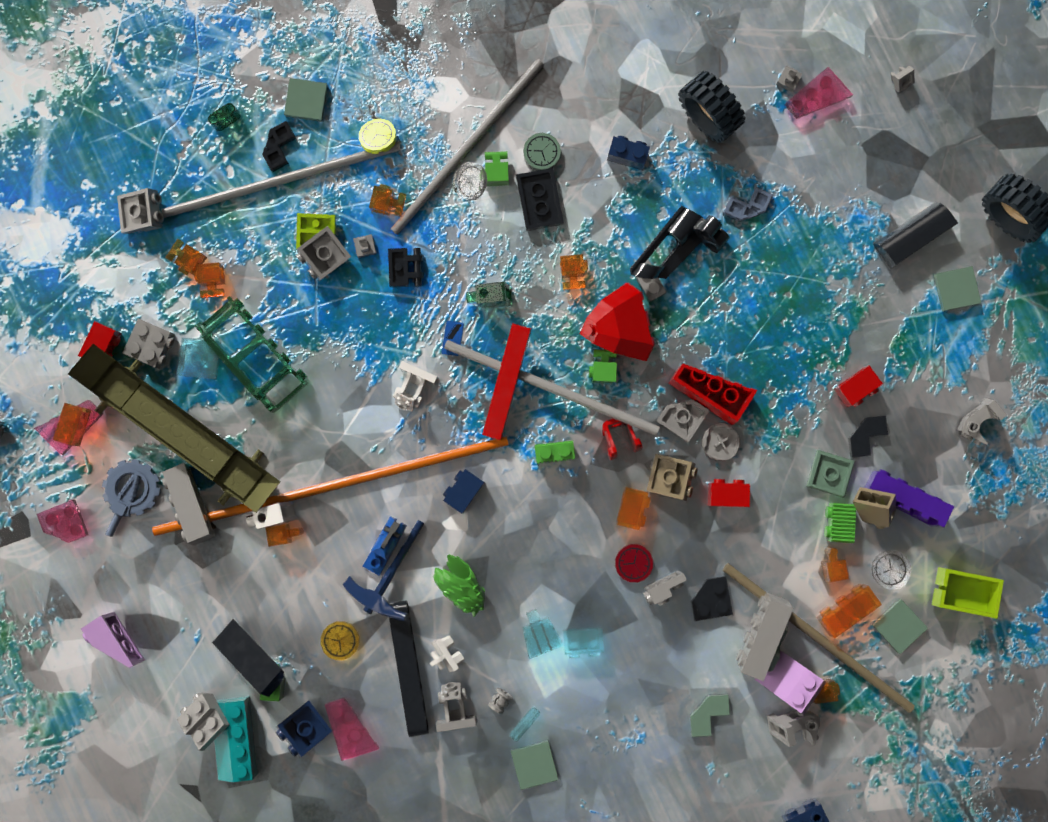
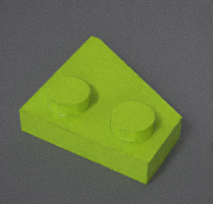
[296,213,336,249]

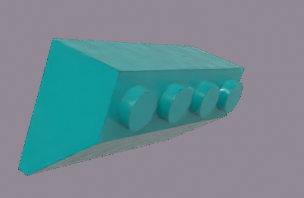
[214,696,258,782]

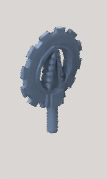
[102,459,160,537]

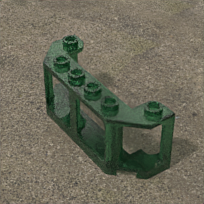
[195,296,308,413]

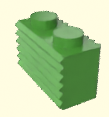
[534,441,575,464]
[824,503,856,543]

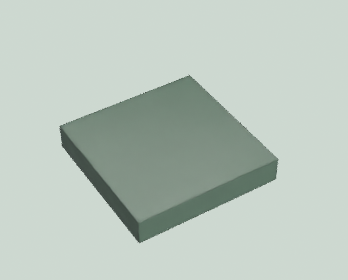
[284,78,328,122]
[934,266,981,311]
[806,450,855,498]
[872,599,928,654]
[511,740,558,790]

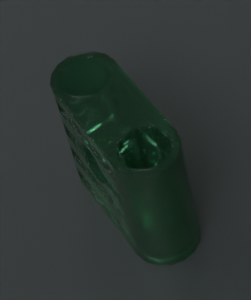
[208,103,240,131]

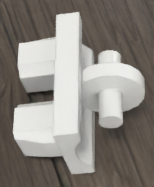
[430,636,465,672]

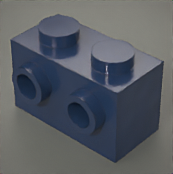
[607,136,650,171]
[781,799,829,822]

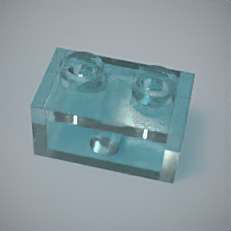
[563,627,604,658]

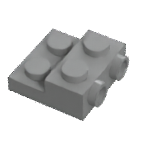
[117,188,164,234]
[296,226,351,281]
[123,319,175,369]
[643,571,687,606]
[177,693,229,751]

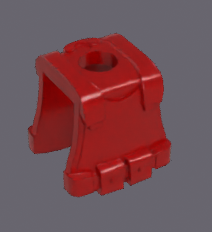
[602,418,643,460]

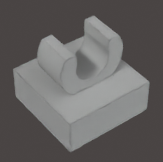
[891,65,915,93]
[776,66,802,93]
[353,234,377,258]

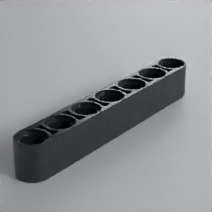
[389,600,429,737]

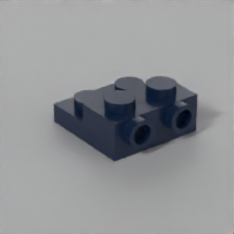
[275,700,332,758]

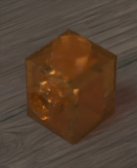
[813,678,840,704]

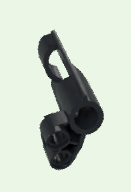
[630,205,730,279]

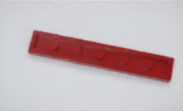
[482,323,532,440]

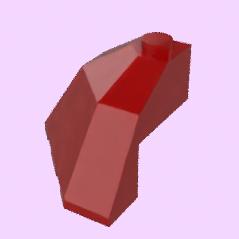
[579,283,655,361]

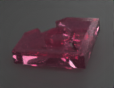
[36,500,89,543]

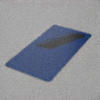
[442,321,464,356]

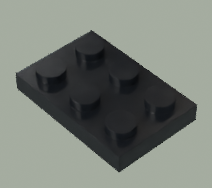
[516,168,564,231]

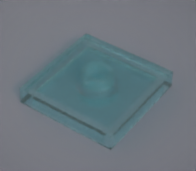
[177,338,221,380]

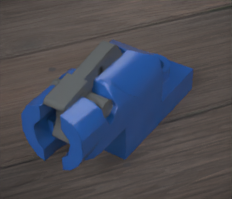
[363,516,407,576]

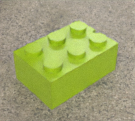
[931,567,1004,619]

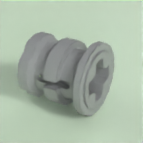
[488,688,513,714]

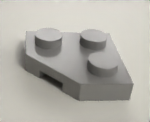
[656,400,710,443]

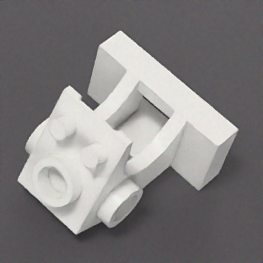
[393,361,438,412]

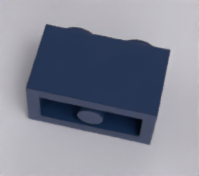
[443,469,485,514]

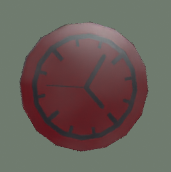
[615,544,653,583]

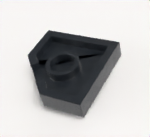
[690,576,733,621]

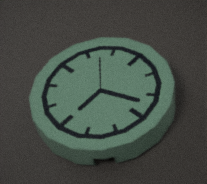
[523,132,561,170]

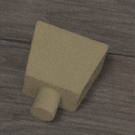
[853,487,896,529]

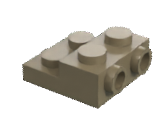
[647,454,698,501]

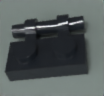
[388,248,424,288]

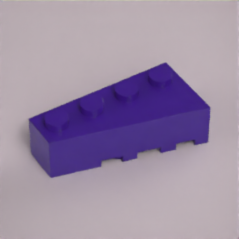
[864,469,955,528]

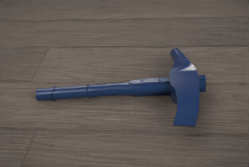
[343,520,424,621]

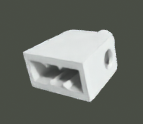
[246,501,297,529]

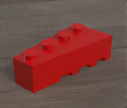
[668,363,757,425]

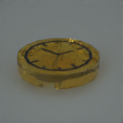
[321,621,360,660]

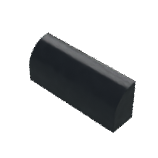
[873,202,958,269]
[212,619,284,697]

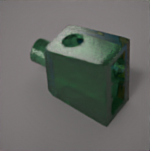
[466,281,512,308]

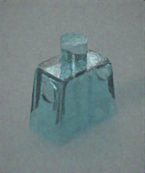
[523,609,564,659]

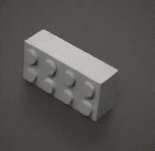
[736,592,793,682]

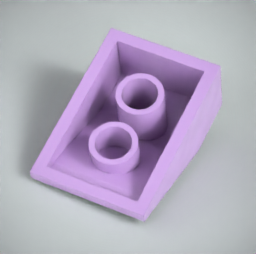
[81,612,145,668]
[755,650,826,715]

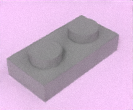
[635,259,666,302]

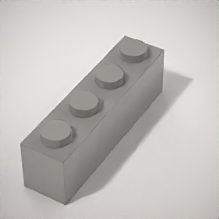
[162,463,215,546]

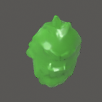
[433,554,485,617]

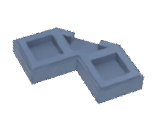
[723,187,773,222]

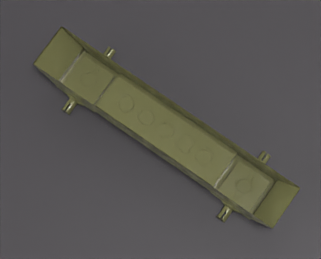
[68,344,281,513]

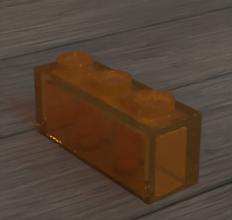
[816,584,882,639]

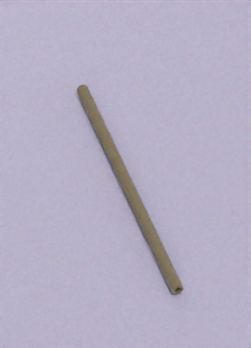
[722,563,915,713]

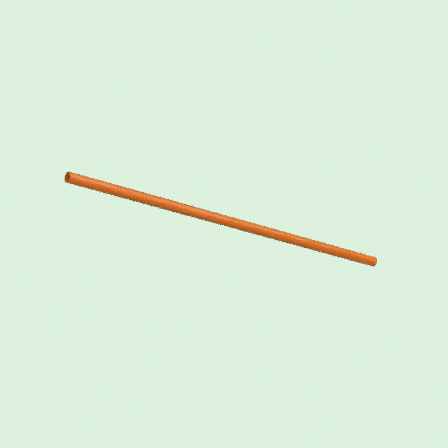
[152,436,509,536]

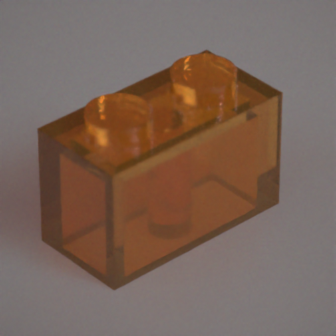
[53,403,91,447]
[616,487,651,530]

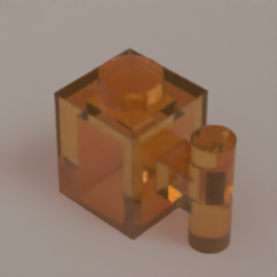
[369,184,406,217]
[165,239,207,276]
[560,254,588,290]
[194,262,225,298]
[265,524,304,547]
[821,547,849,582]

